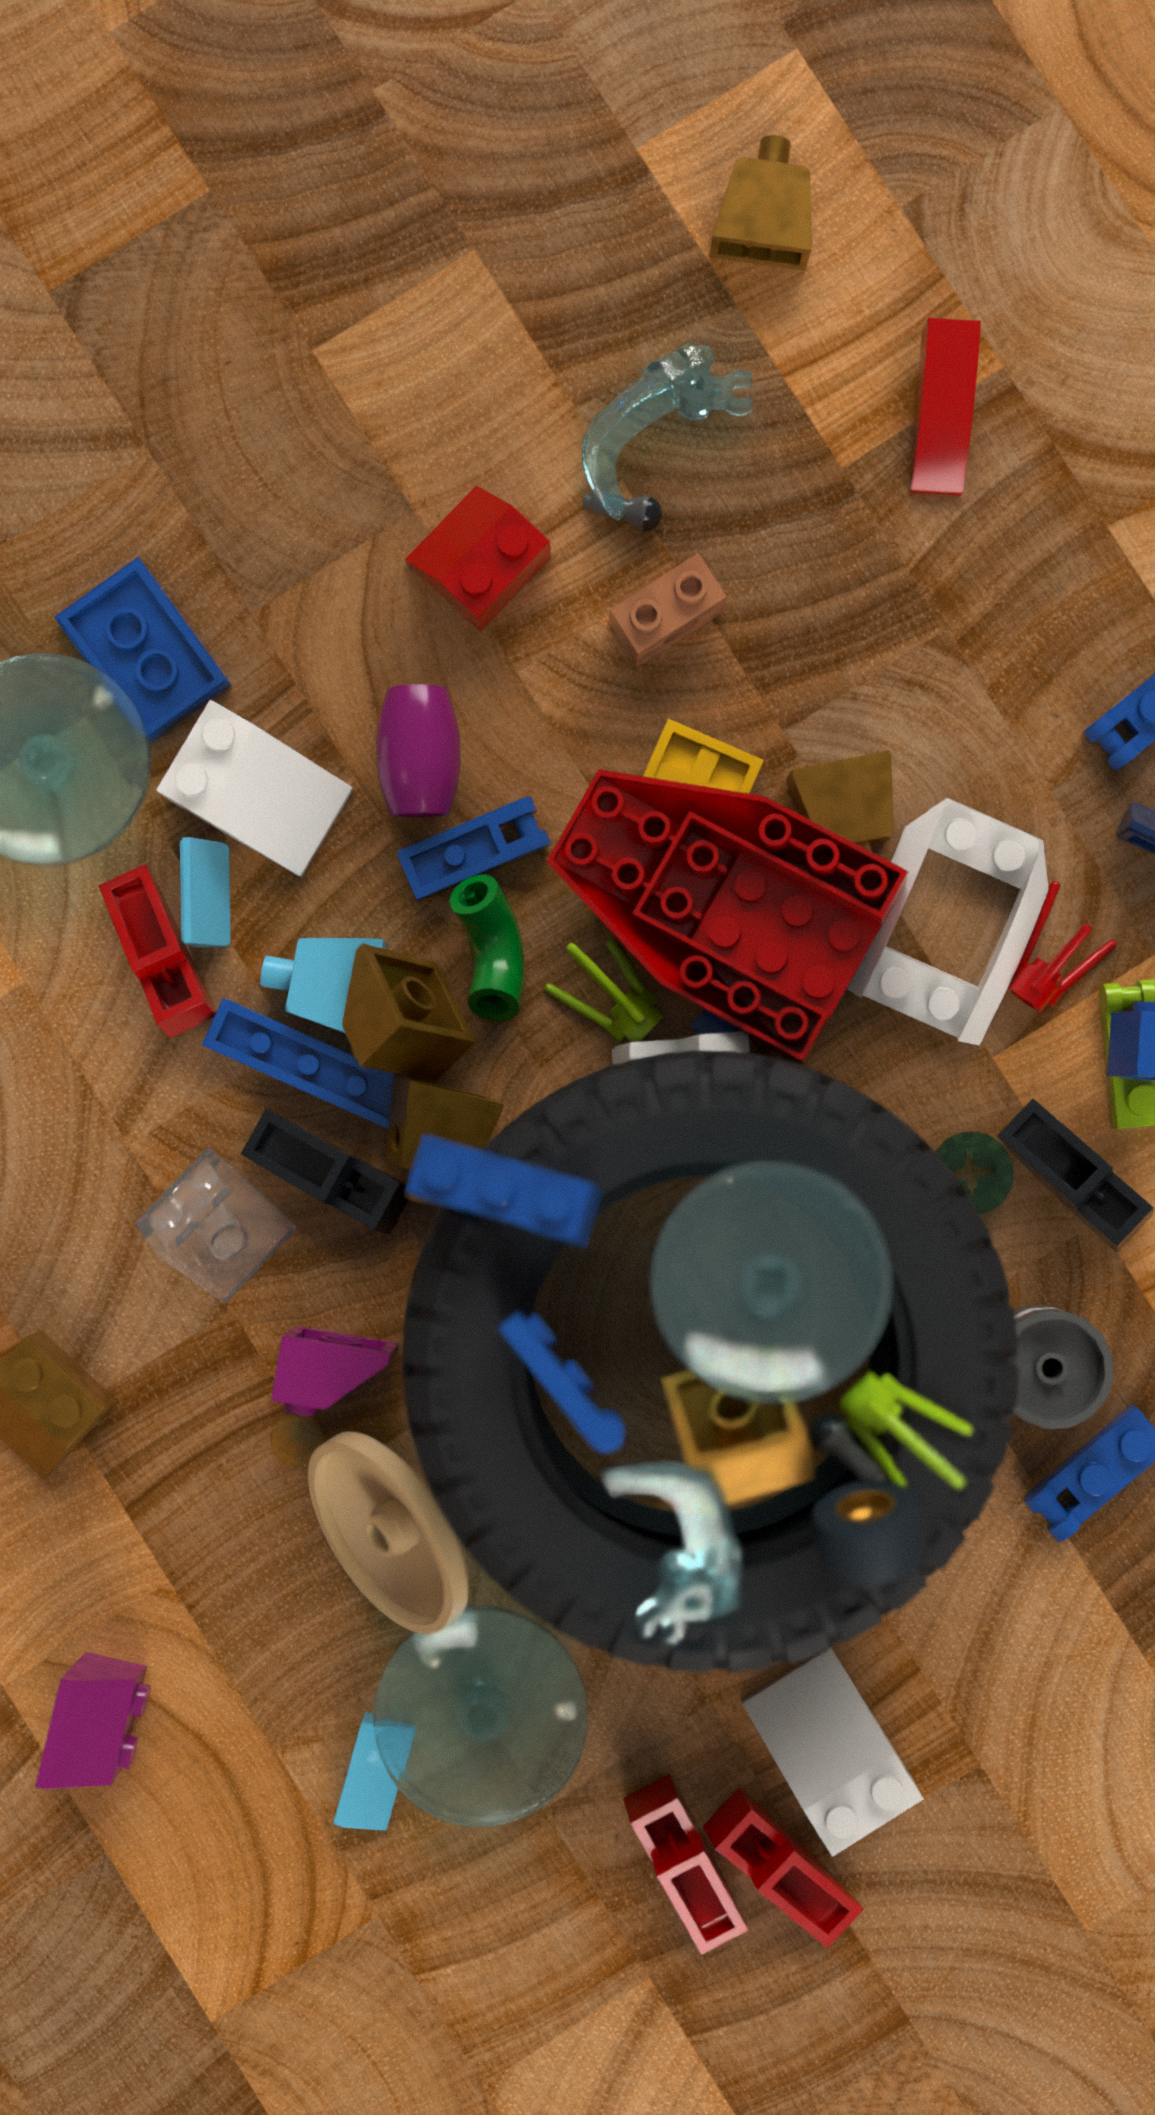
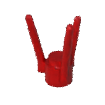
[1007,881,1117,1013]

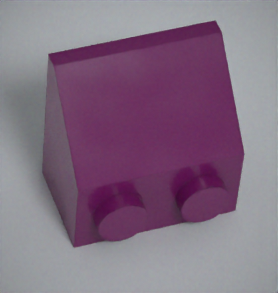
[271,1326,399,1416]
[35,1652,151,1789]

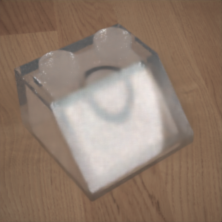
[135,1147,298,1303]

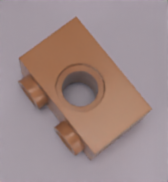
[608,553,727,667]

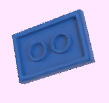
[54,557,232,745]

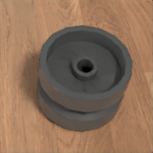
[1013,1305,1114,1429]

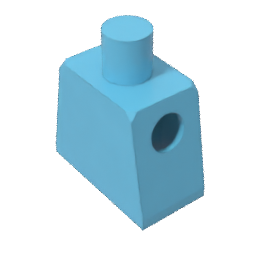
[260,938,389,1033]

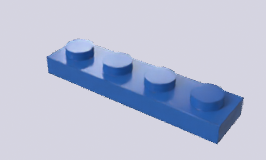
[202,997,395,1129]

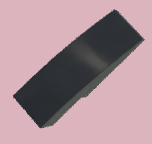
[997,1098,1154,1253]
[241,1108,408,1235]

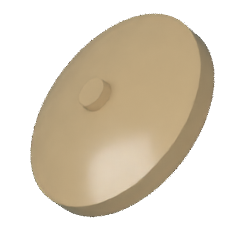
[308,1431,468,1634]

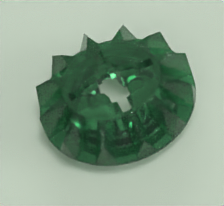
[935,1131,1013,1214]

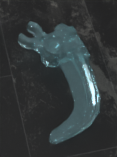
[582,342,752,520]
[603,1464,741,1645]

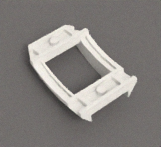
[848,798,1049,1046]

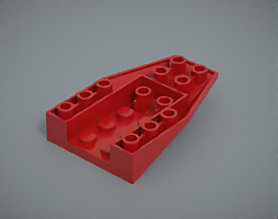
[546,769,908,1066]

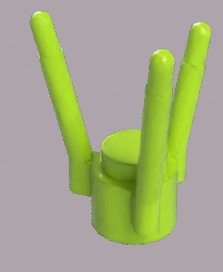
[544,939,664,1042]
[839,1371,973,1489]

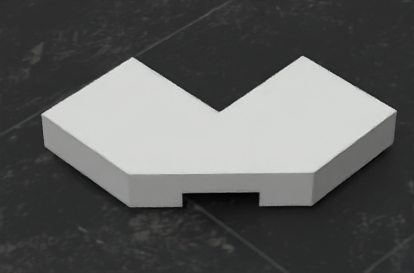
[611,1032,750,1065]

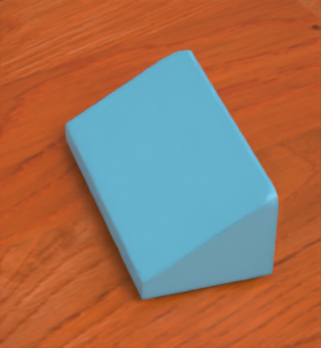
[180,837,231,948]
[333,1712,415,1831]

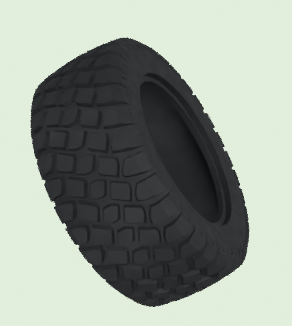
[402,1051,1019,1673]

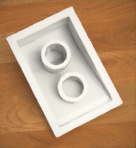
[156,699,354,878]
[742,1645,923,1857]

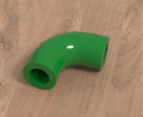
[450,874,525,1021]

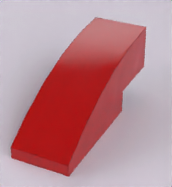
[910,318,981,496]
[98,864,216,1038]
[623,1774,748,1955]
[703,1788,864,1948]

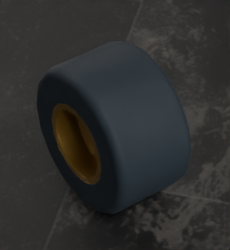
[812,1481,927,1586]

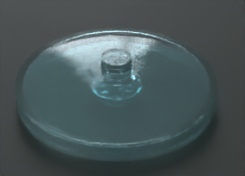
[0,653,152,866]
[651,1162,892,1403]
[373,1606,588,1827]

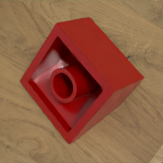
[405,485,551,632]

